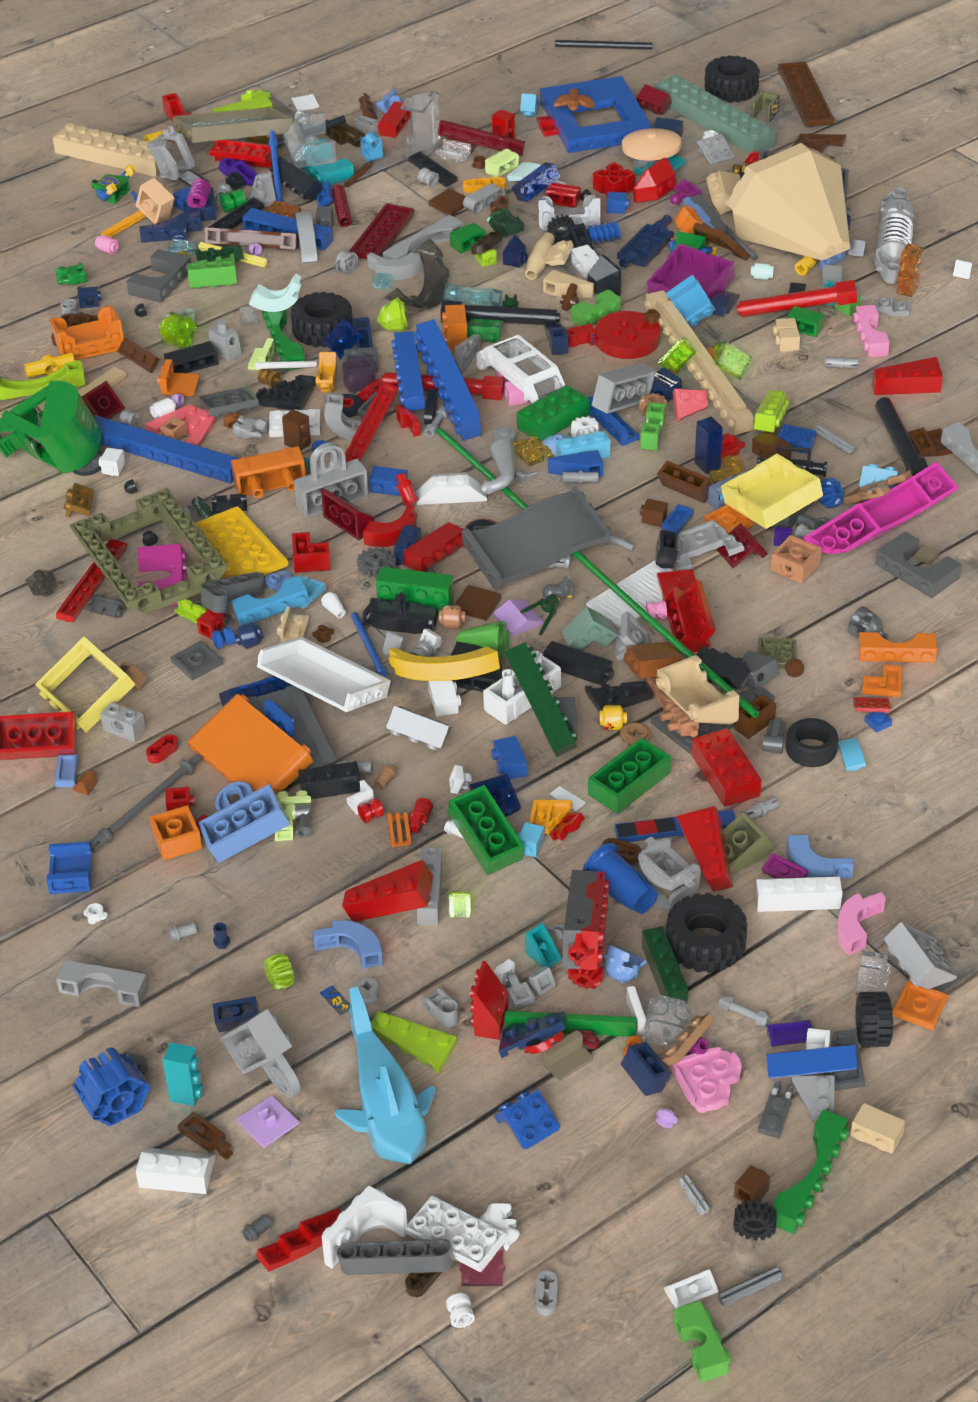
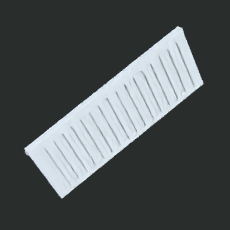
[586,560,673,629]

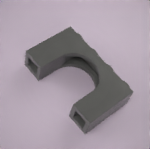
[126,249,191,303]
[876,531,962,598]

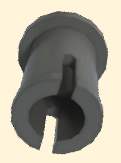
[242,1214,272,1242]

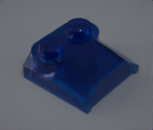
[470,774,521,817]

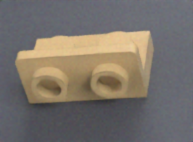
[277,606,310,643]

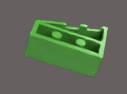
[187,253,237,289]

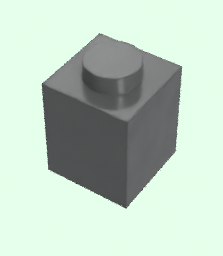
[316,207,333,228]

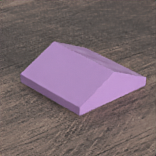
[493,600,544,636]

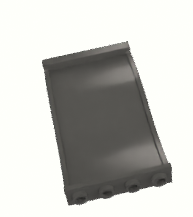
[462,486,612,590]

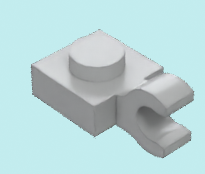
[506,973,535,1010]

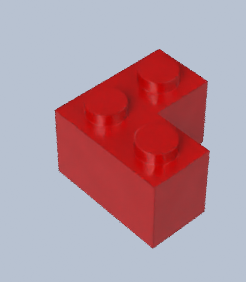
[292,532,331,573]

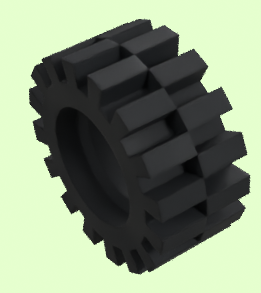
[547,214,575,243]
[733,1200,777,1241]

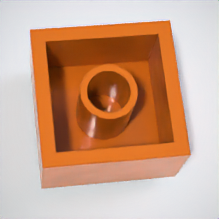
[442,304,467,351]
[149,805,202,860]

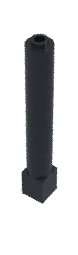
[440,300,560,325]
[875,397,929,476]

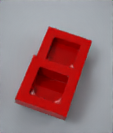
[536,115,559,137]
[396,405,420,437]

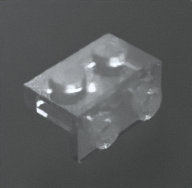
[436,139,471,162]

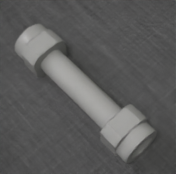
[424,406,449,437]
[718,995,771,1027]

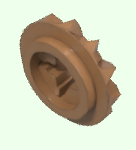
[620,722,651,746]

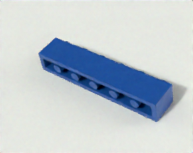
[242,208,333,250]
[391,331,425,411]

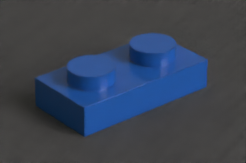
[317,180,333,207]
[662,504,694,534]

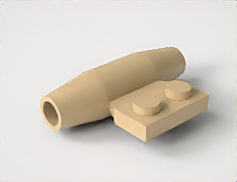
[525,232,573,280]

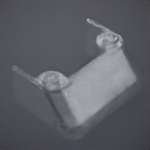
[400,91,440,160]
[283,112,336,167]

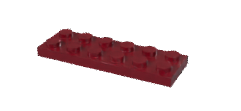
[349,203,414,259]

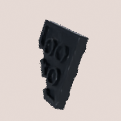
[255,375,316,410]

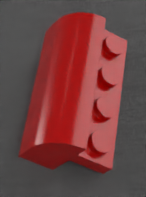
[209,139,273,168]
[663,579,716,652]

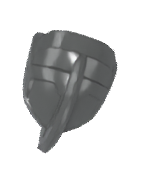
[847,606,889,638]

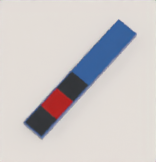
[614,810,736,842]

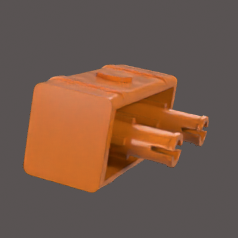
[231,446,306,498]

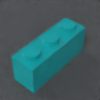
[163,1042,204,1107]

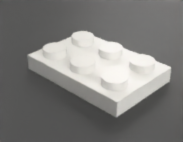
[269,409,321,437]

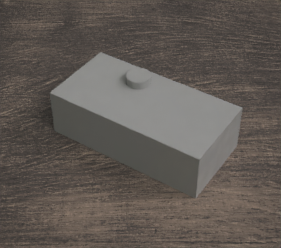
[592,363,656,414]

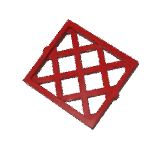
[853,697,891,712]

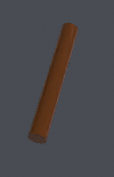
[344,161,373,187]

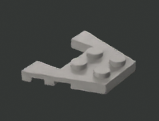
[676,520,744,571]

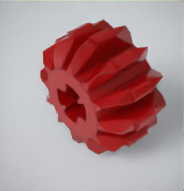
[567,962,604,990]

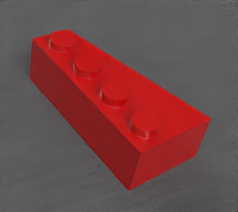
[872,357,943,395]
[676,806,733,892]
[342,859,433,922]

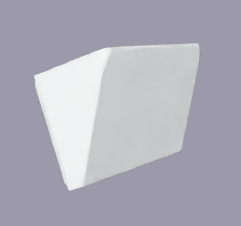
[664,1269,719,1308]

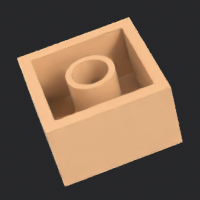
[136,178,174,224]

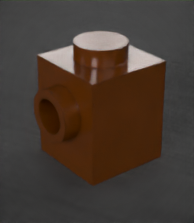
[640,499,668,527]
[734,1165,770,1203]

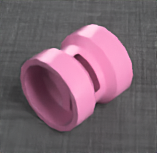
[646,601,667,620]

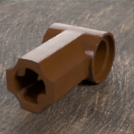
[490,195,509,215]

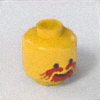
[600,705,627,730]

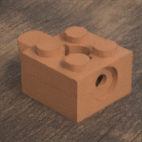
[771,535,822,584]

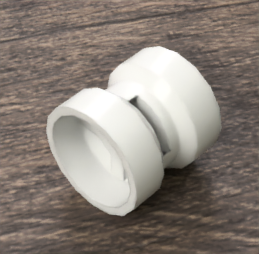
[446,1293,475,1328]

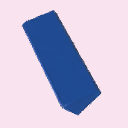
[766,1044,858,1078]

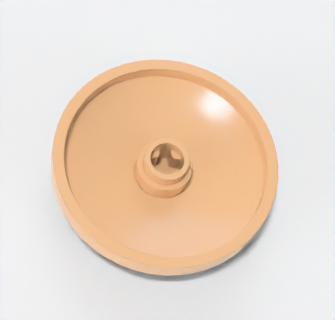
[622,128,681,161]

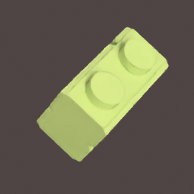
[485,149,519,177]

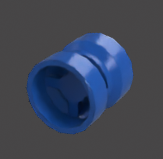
[211,626,236,649]

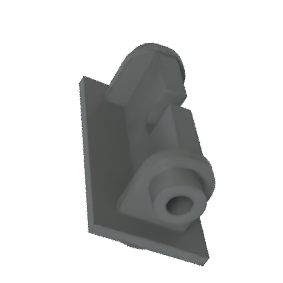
[87,594,127,618]

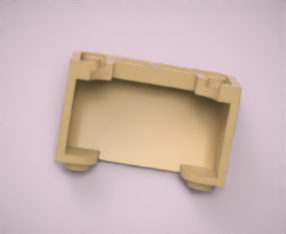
[656,655,739,725]

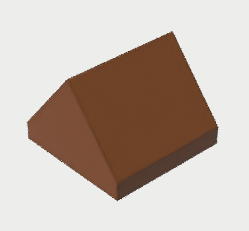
[73,769,98,795]

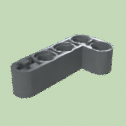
[201,572,264,613]

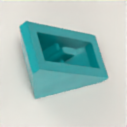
[525,922,562,968]

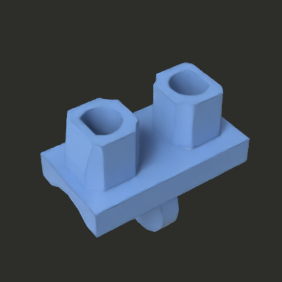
[376,89,402,114]

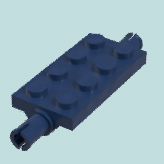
[617,214,674,268]

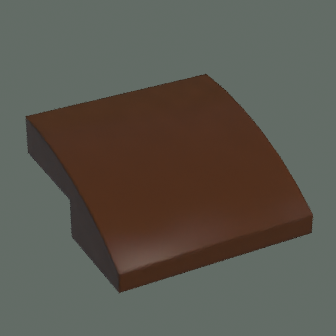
[908,427,953,456]

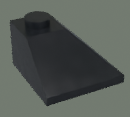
[588,254,621,297]

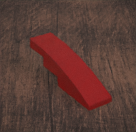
[256,1208,341,1272]

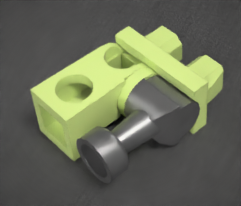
[275,791,312,841]

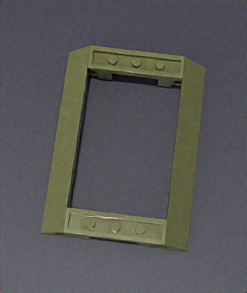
[69,488,228,614]

